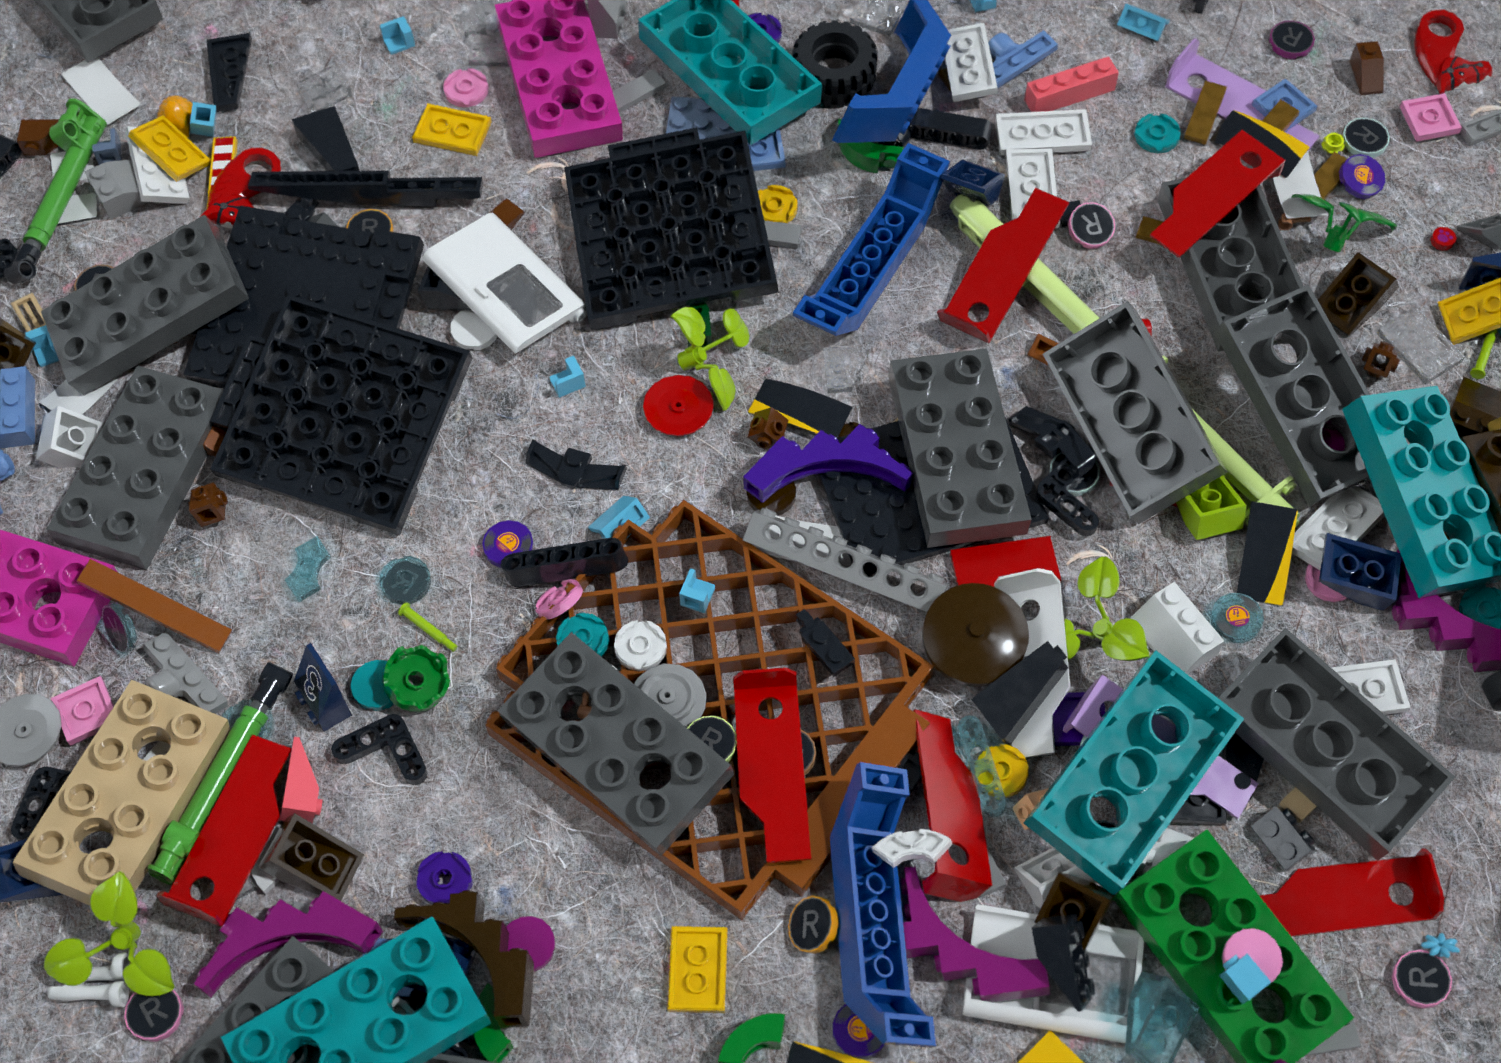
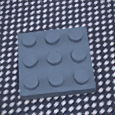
[666,96,735,139]

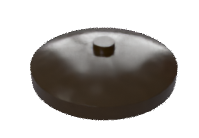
[922,583,1029,687]

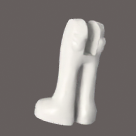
[47,953,131,1007]

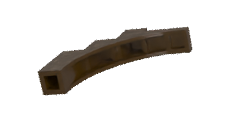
[394,890,534,1028]

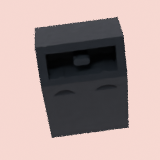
[418,266,506,310]
[1031,914,1095,1012]

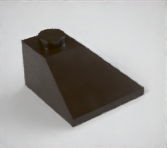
[1034,872,1115,950]

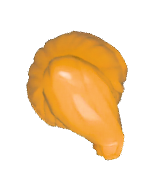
[157,95,192,138]

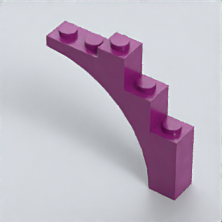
[1392,549,1501,672]
[901,866,1051,1003]
[194,891,383,998]

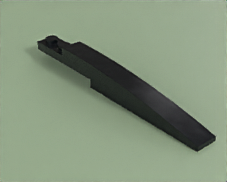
[248,170,483,206]

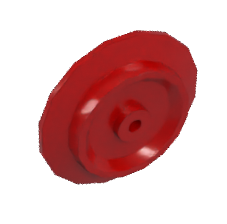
[643,375,714,436]

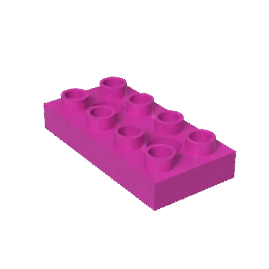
[495,0,623,158]
[0,530,117,667]

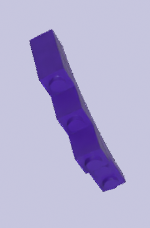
[743,424,913,503]

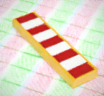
[207,136,238,209]

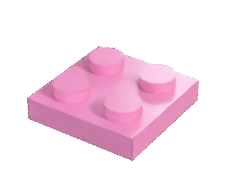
[1400,93,1462,142]
[50,676,114,746]

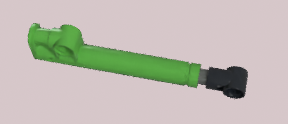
[4,98,107,284]
[147,662,293,886]

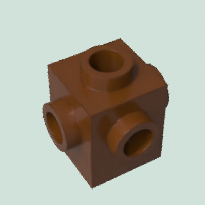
[1362,341,1400,378]
[747,407,788,450]
[188,482,228,527]

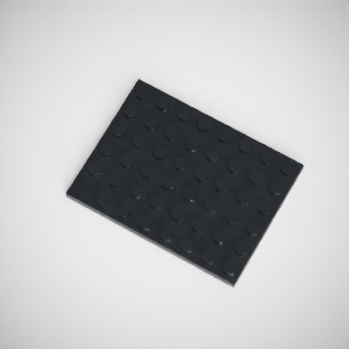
[818,417,1049,575]

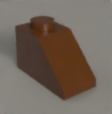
[1349,41,1384,95]
[17,119,59,156]

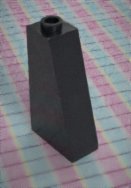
[292,106,360,171]
[971,641,1068,745]

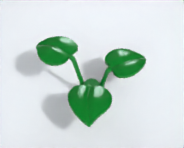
[1291,194,1397,253]

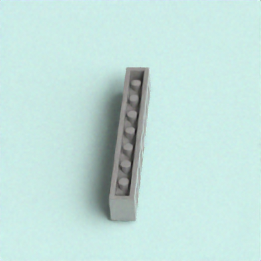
[743,508,948,612]

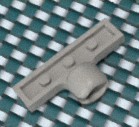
[144,632,228,714]

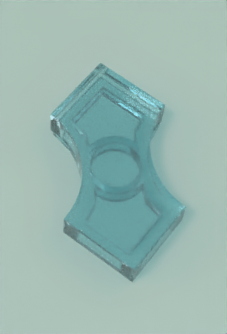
[285,536,331,602]

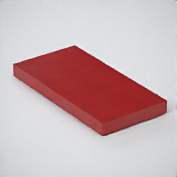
[950,536,1062,587]

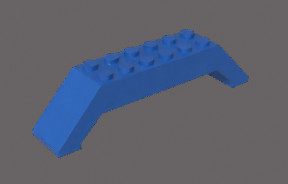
[832,0,951,143]
[793,143,950,336]
[830,762,936,1048]

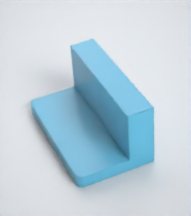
[1117,4,1170,41]
[588,496,650,540]

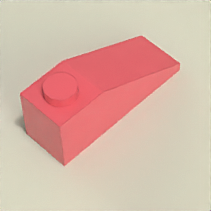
[279,736,323,824]

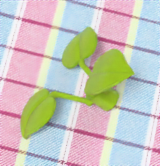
[671,307,749,411]
[1064,556,1149,661]
[44,871,175,996]

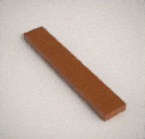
[77,559,232,654]

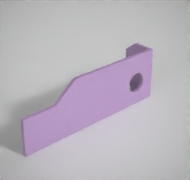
[1165,38,1320,151]
[1063,675,1258,819]

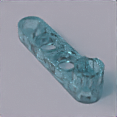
[958,715,1007,817]

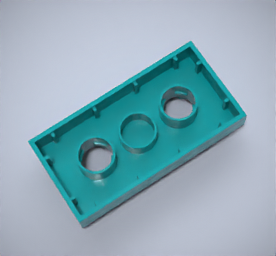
[638,0,822,145]
[1342,386,1501,598]
[1023,650,1244,895]
[221,916,491,1063]

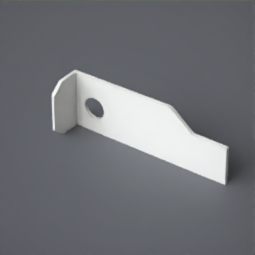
[994,568,1070,758]

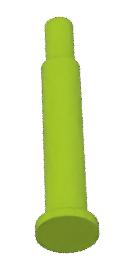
[1470,329,1497,379]
[398,602,458,652]

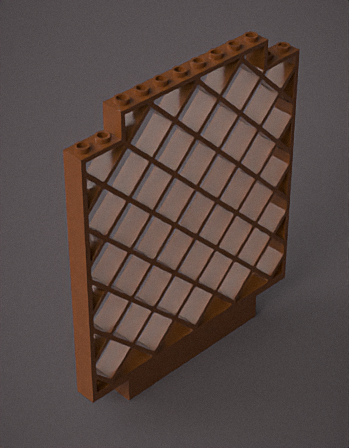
[486,500,934,921]

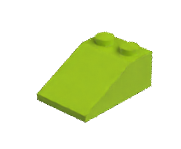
[1176,475,1247,540]

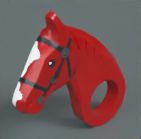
[1414,9,1493,94]
[200,148,281,229]

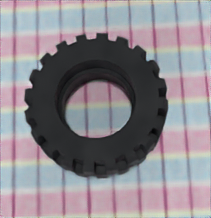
[792,20,877,107]

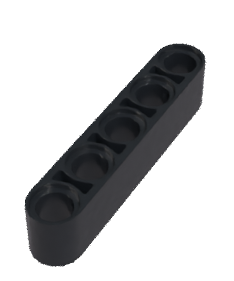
[907,108,993,149]
[501,538,629,587]

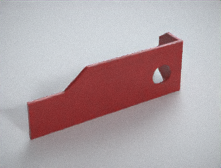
[1150,130,1285,258]
[937,188,1069,343]
[913,709,993,902]

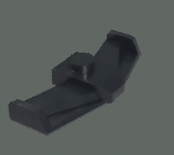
[1008,406,1097,477]
[526,439,627,490]

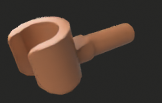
[1278,213,1311,230]
[577,692,592,719]

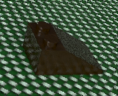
[1318,252,1399,337]
[0,318,36,370]
[1449,377,1501,440]
[258,813,364,901]

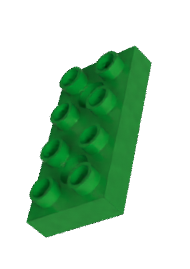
[1113,829,1354,1063]

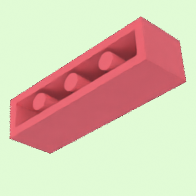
[1024,56,1119,112]

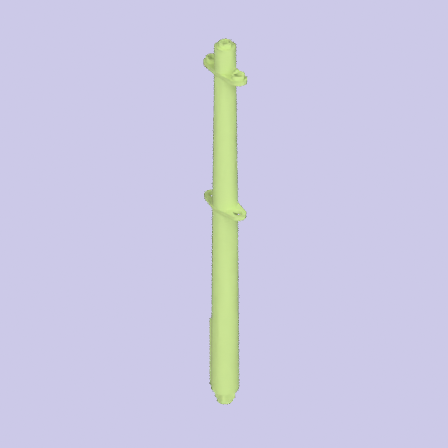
[950,194,1300,526]

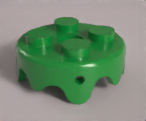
[382,645,450,712]

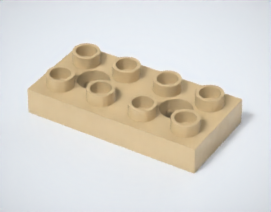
[13,680,230,906]

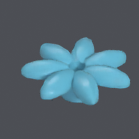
[1421,933,1460,958]

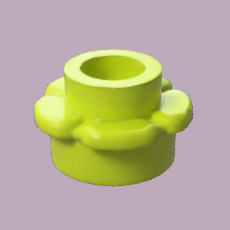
[1321,133,1345,154]

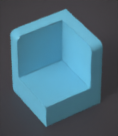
[380,16,415,54]
[25,325,59,367]
[550,355,586,398]
[679,568,715,613]

